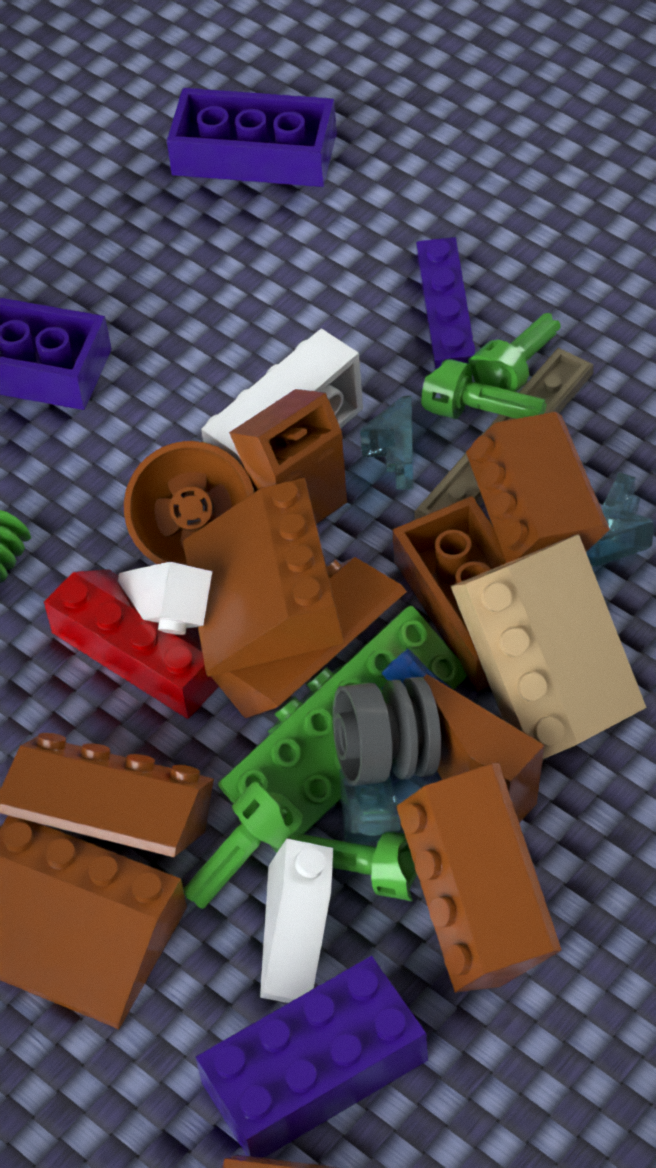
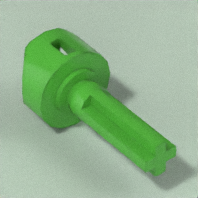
[469,313,561,392]
[421,359,547,419]
[183,782,304,909]
[292,830,417,901]

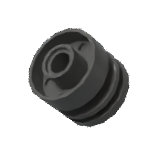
[333,677,441,786]

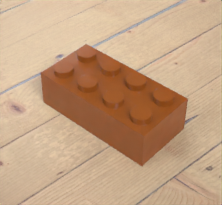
[392,496,506,692]

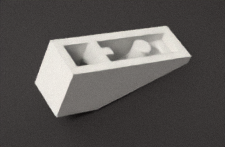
[118,562,212,635]
[260,838,333,1003]

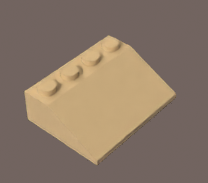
[451,534,646,759]

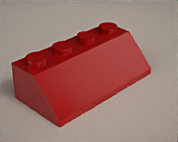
[44,569,219,719]

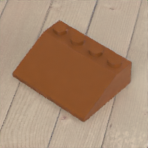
[183,477,345,677]
[0,815,187,1029]

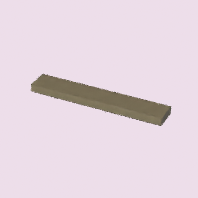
[414,348,593,520]

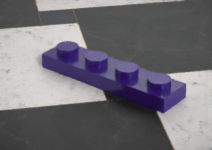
[416,237,476,370]

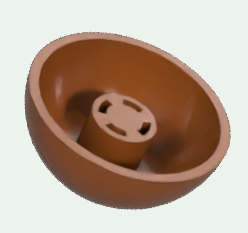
[124,441,254,565]

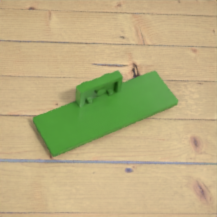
[218,606,467,853]

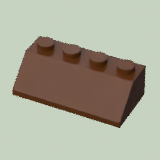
[466,412,610,563]
[211,557,407,718]
[0,733,214,857]
[396,763,562,992]

